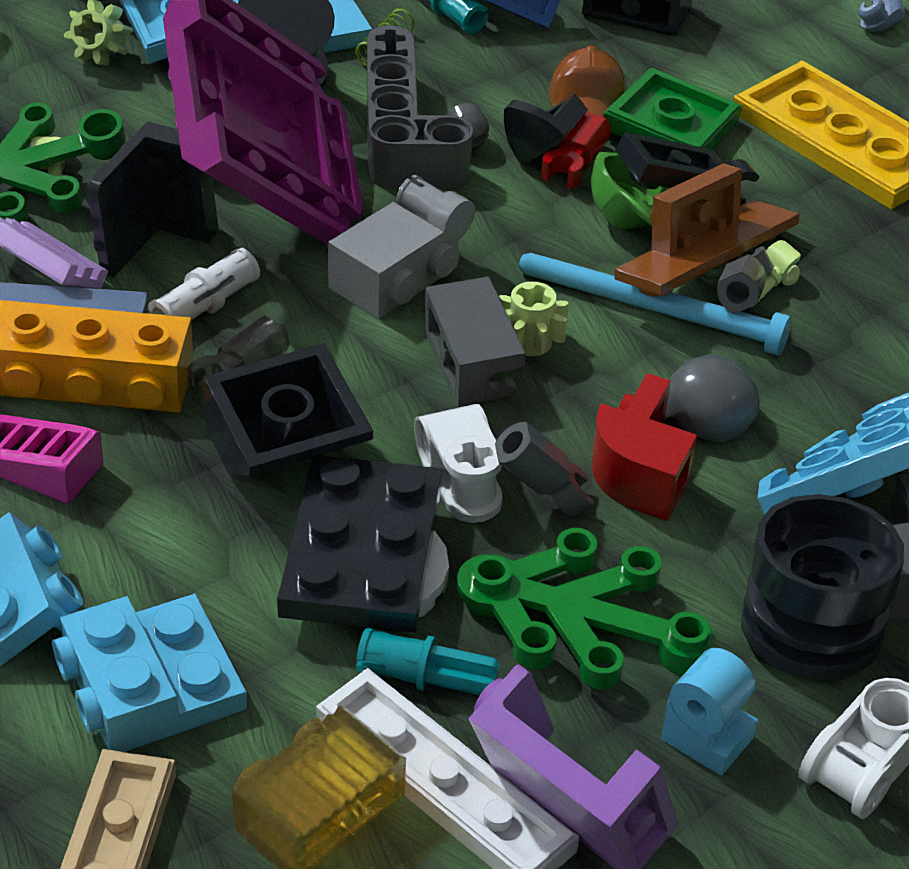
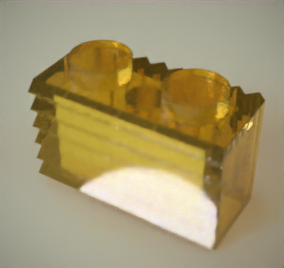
[232,706,406,869]

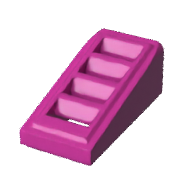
[0,414,104,504]

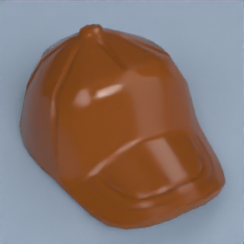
[548,45,627,117]

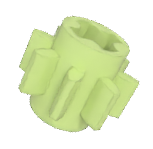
[64,0,133,66]
[499,282,569,356]

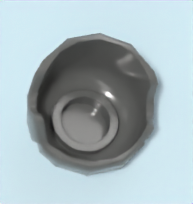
[665,355,760,443]

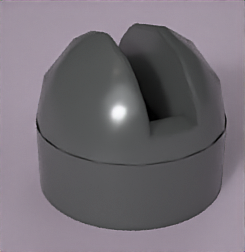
[446,103,489,150]

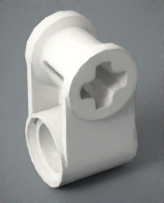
[414,404,503,523]
[798,678,909,820]

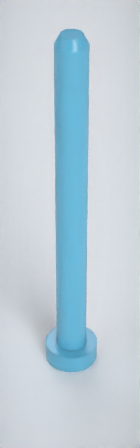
[519,253,792,356]

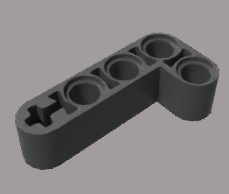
[367,25,473,189]

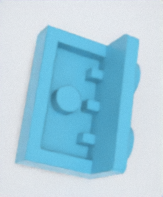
[0,512,83,667]

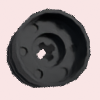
[741,494,904,680]

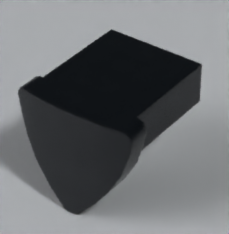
[504,93,588,165]

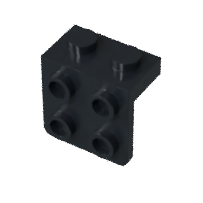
[86,121,219,277]

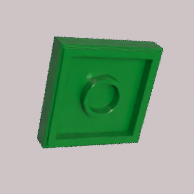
[603,68,743,150]

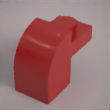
[591,373,697,521]

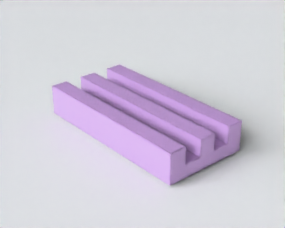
[0,217,108,289]

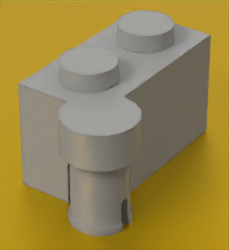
[328,175,475,319]

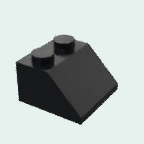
[203,343,374,476]

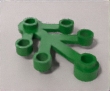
[0,102,126,223]
[457,528,716,690]

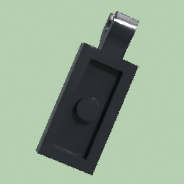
[615,132,760,205]

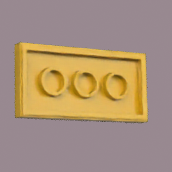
[733,60,909,210]

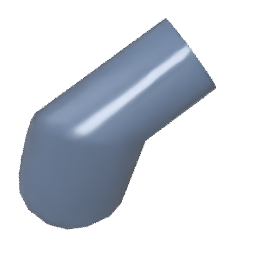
[858,0,905,33]

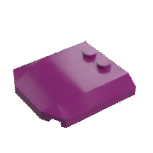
[163,0,363,245]

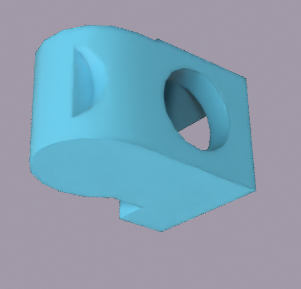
[661,648,758,776]

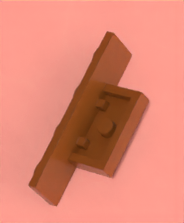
[615,163,800,296]

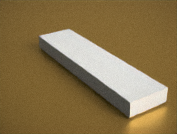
[316,668,579,869]

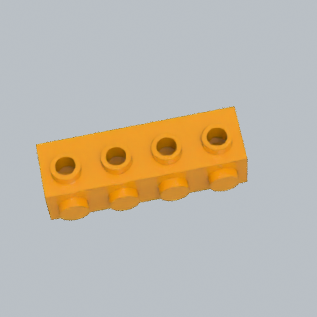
[0,300,194,413]

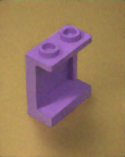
[468,664,679,869]

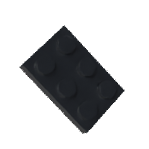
[277,455,442,633]

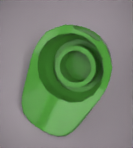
[590,152,670,230]

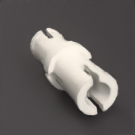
[148,248,260,320]

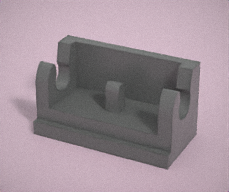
[425,276,525,408]

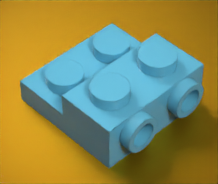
[52,594,247,752]

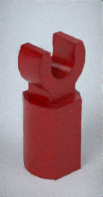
[541,112,611,189]

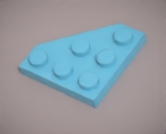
[757,392,909,515]

